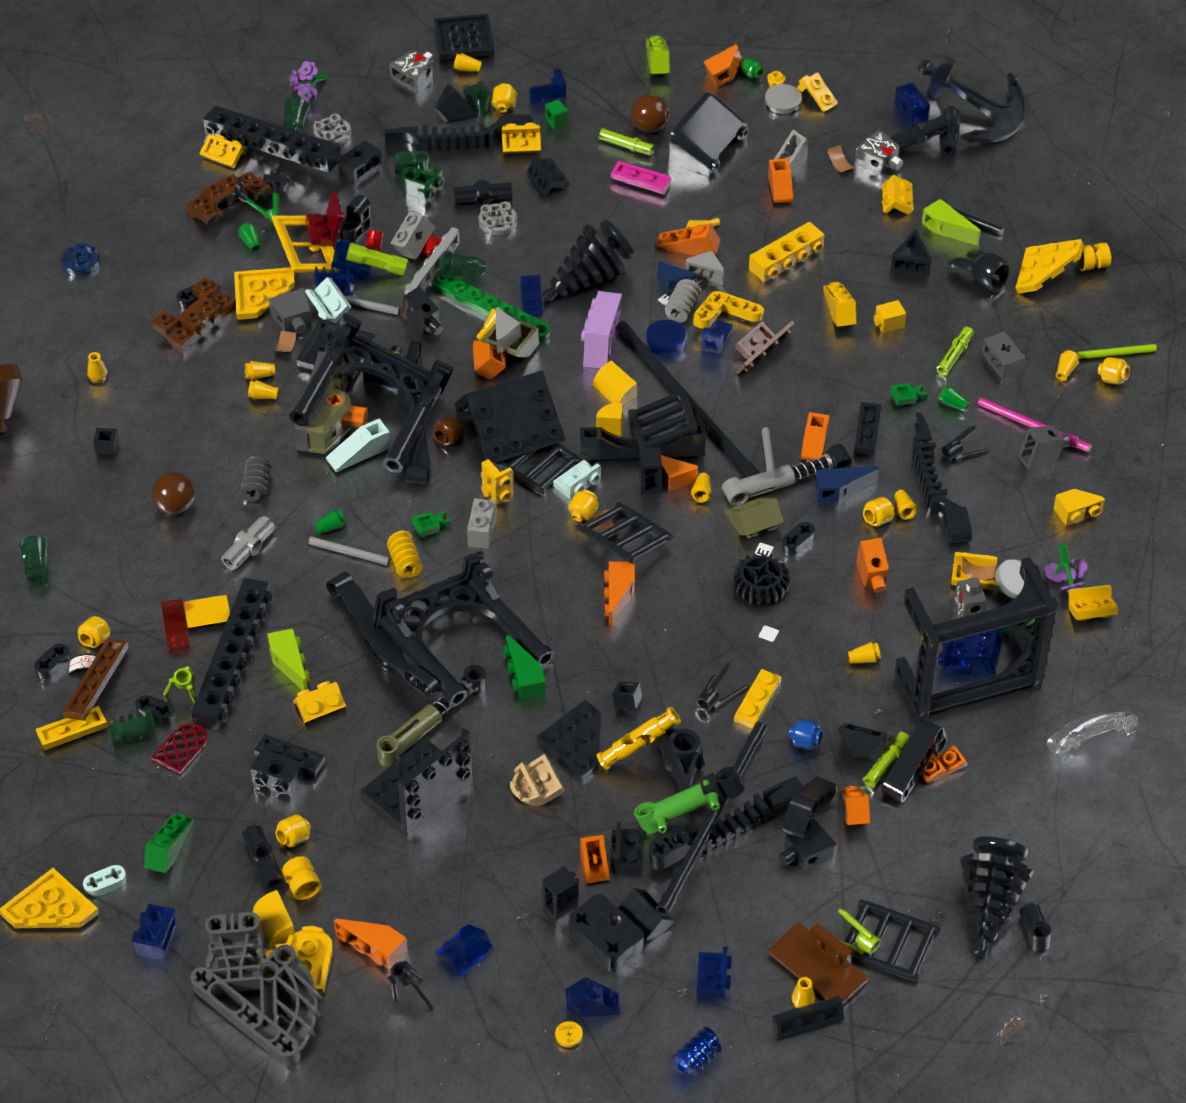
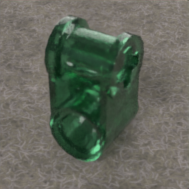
[463,80,491,115]
[394,151,431,176]

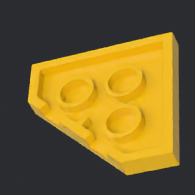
[1016,239,1084,294]
[234,267,295,320]
[0,868,99,928]

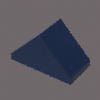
[657,261,695,296]

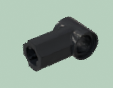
[1019,902,1051,952]

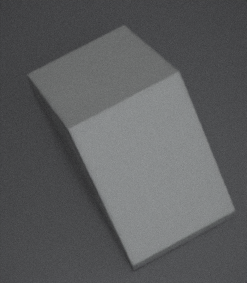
[774,129,808,169]
[685,251,724,285]
[495,309,521,353]

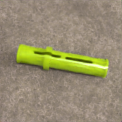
[599,128,655,156]
[937,327,974,376]
[863,732,910,788]

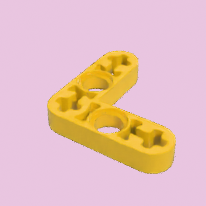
[693,291,764,329]

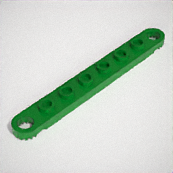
[418,267,550,341]

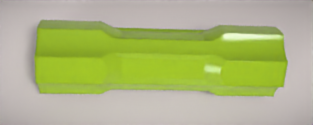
[346,243,408,276]

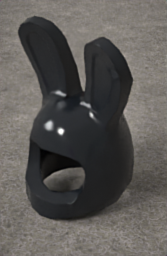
[948,249,1010,293]

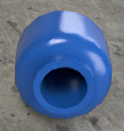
[789,719,823,750]

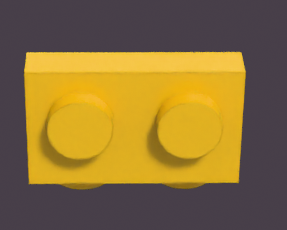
[502,123,541,154]
[882,174,913,215]
[481,459,514,506]
[951,552,998,590]
[1069,585,1118,621]
[293,681,346,723]

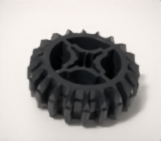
[732,552,790,605]

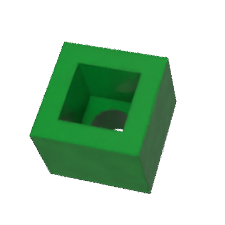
[545,100,569,129]

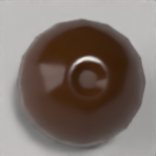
[631,94,670,133]
[152,472,195,516]

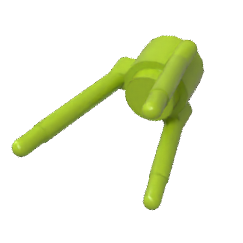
[163,666,196,704]
[838,909,880,956]

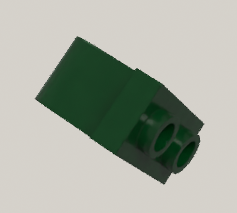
[402,167,444,207]

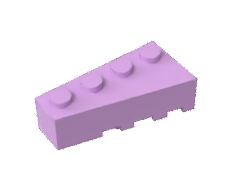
[581,291,622,369]

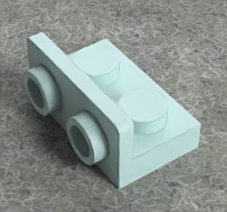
[305,277,351,323]
[553,460,601,500]

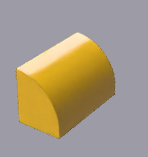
[592,361,637,405]
[596,403,623,437]
[184,595,230,628]
[253,890,295,948]

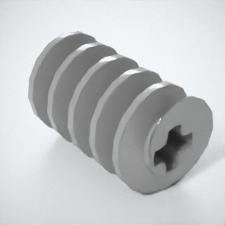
[665,279,701,323]

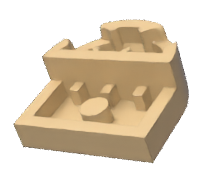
[510,754,565,806]

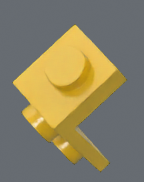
[796,72,838,112]

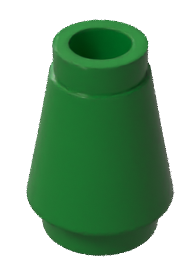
[238,223,262,252]
[938,386,970,412]
[314,509,347,535]

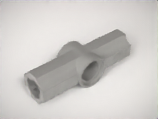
[221,516,275,571]

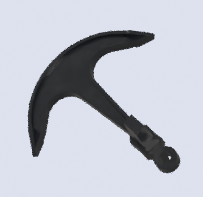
[918,55,1026,143]

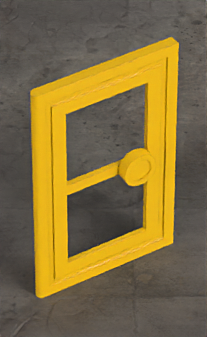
[271,216,342,272]

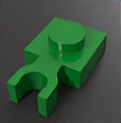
[890,383,929,406]
[411,511,452,537]

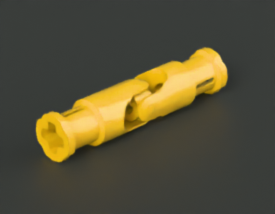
[597,707,681,770]

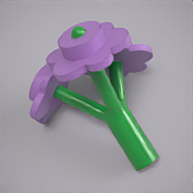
[289,61,328,102]
[1045,544,1089,593]

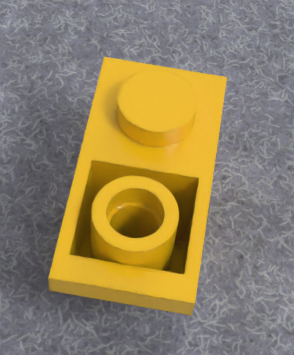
[1053,489,1105,526]

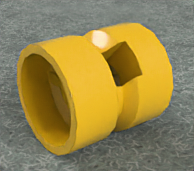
[1077,242,1111,271]
[282,856,322,901]

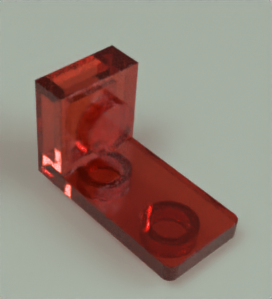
[161,599,190,651]

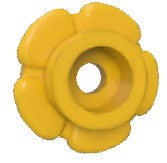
[767,71,786,87]

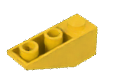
[823,282,857,326]

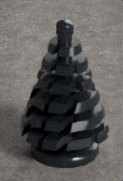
[543,219,635,302]
[960,836,1034,956]

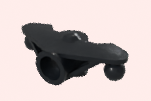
[649,719,705,792]

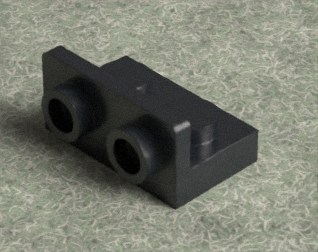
[610,822,644,873]

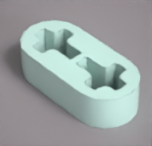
[83,865,127,898]

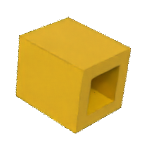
[874,300,906,333]

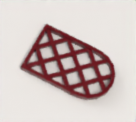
[151,723,208,774]

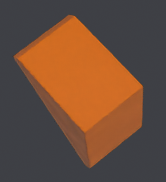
[661,455,698,491]
[580,834,610,884]

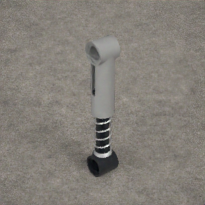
[722,444,853,507]

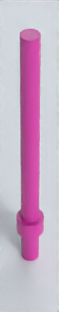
[978,397,1092,452]

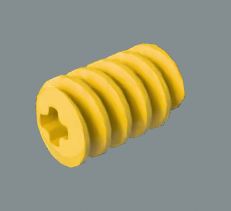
[387,530,423,578]

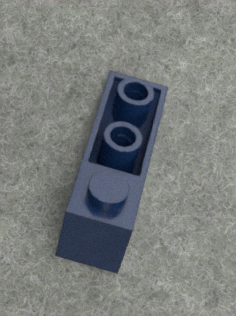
[815,466,879,502]

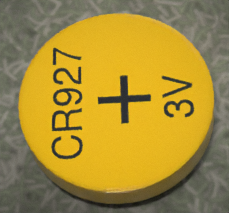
[555,1021,583,1048]

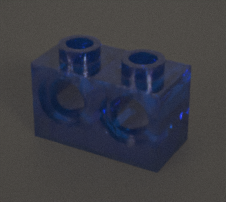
[132,903,178,960]

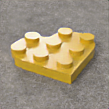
[258,926,333,994]

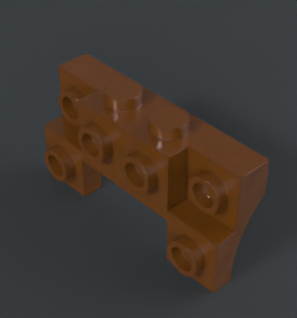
[185,171,271,225]
[151,277,236,354]

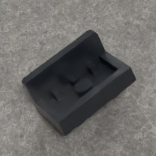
[527,157,570,196]

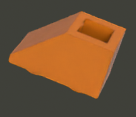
[704,45,742,87]
[768,158,793,203]
[473,340,506,380]
[801,412,830,461]
[839,786,870,825]

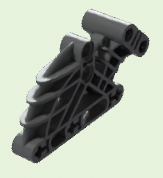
[190,912,322,1066]

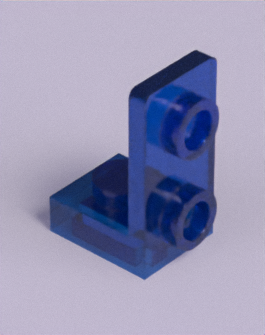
[529,69,566,104]
[520,275,543,315]
[701,320,733,354]

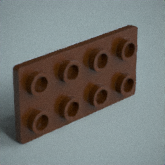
[768,923,868,1004]

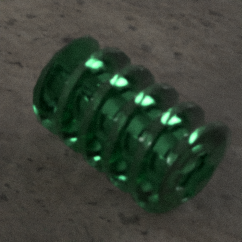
[107,709,157,747]

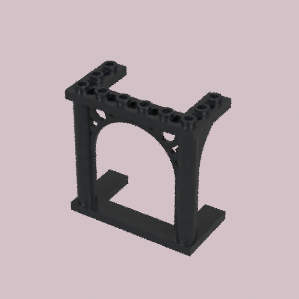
[895,557,1058,722]

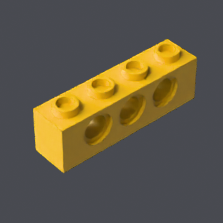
[749,222,825,282]

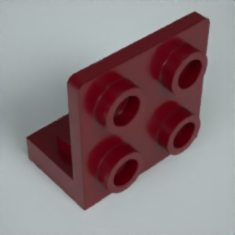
[305,192,344,246]

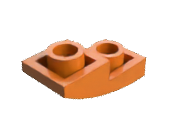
[921,745,968,784]

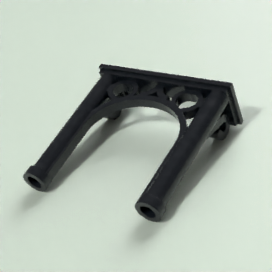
[289,313,454,473]
[371,551,554,707]

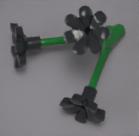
[227,170,290,229]

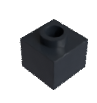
[93,428,119,455]
[612,682,642,710]

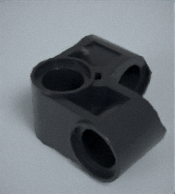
[339,195,371,246]

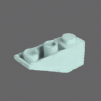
[326,419,390,472]

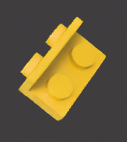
[199,134,247,169]

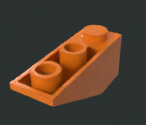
[655,223,721,256]
[604,562,635,625]
[334,918,407,969]

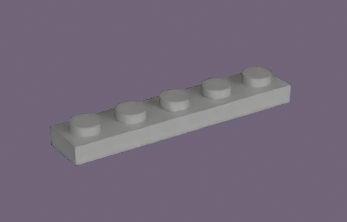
[405,227,459,294]

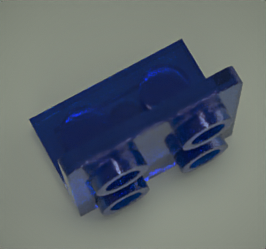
[949,629,1003,674]

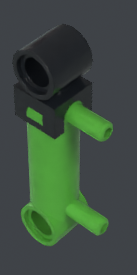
[634,766,745,834]

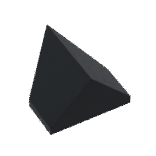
[434,84,479,122]
[891,229,932,276]

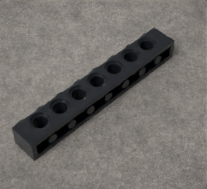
[203,106,342,173]
[191,578,272,730]

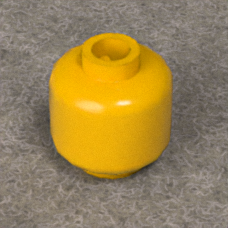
[491,83,517,113]
[1098,357,1130,385]
[568,490,599,522]
[863,497,895,527]
[78,616,110,648]
[275,814,311,848]

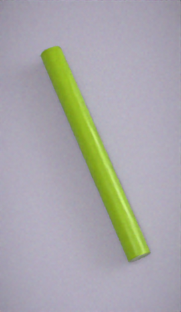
[1077,344,1157,360]

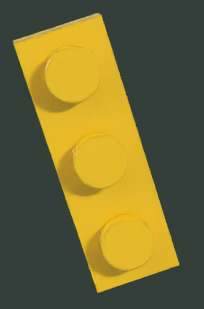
[734,669,781,728]
[36,706,107,751]

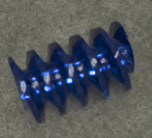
[314,266,356,292]
[670,1026,723,1077]

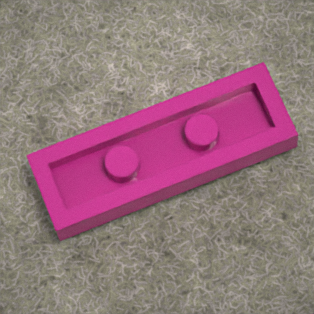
[611,161,671,194]

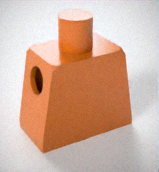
[856,538,889,593]

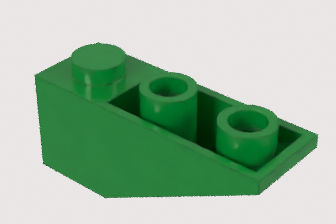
[503,635,546,700]
[144,814,194,873]

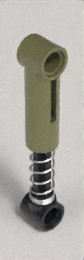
[377,664,486,767]

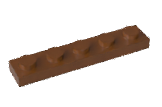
[63,638,129,721]

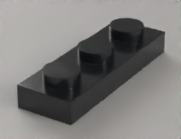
[854,402,882,455]
[254,734,325,777]
[772,996,844,1040]

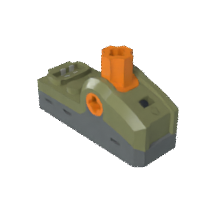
[294,351,368,454]

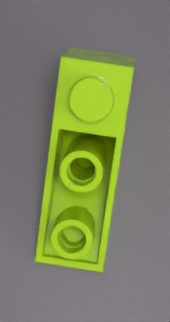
[646,36,670,74]
[922,199,981,246]
[267,628,310,691]

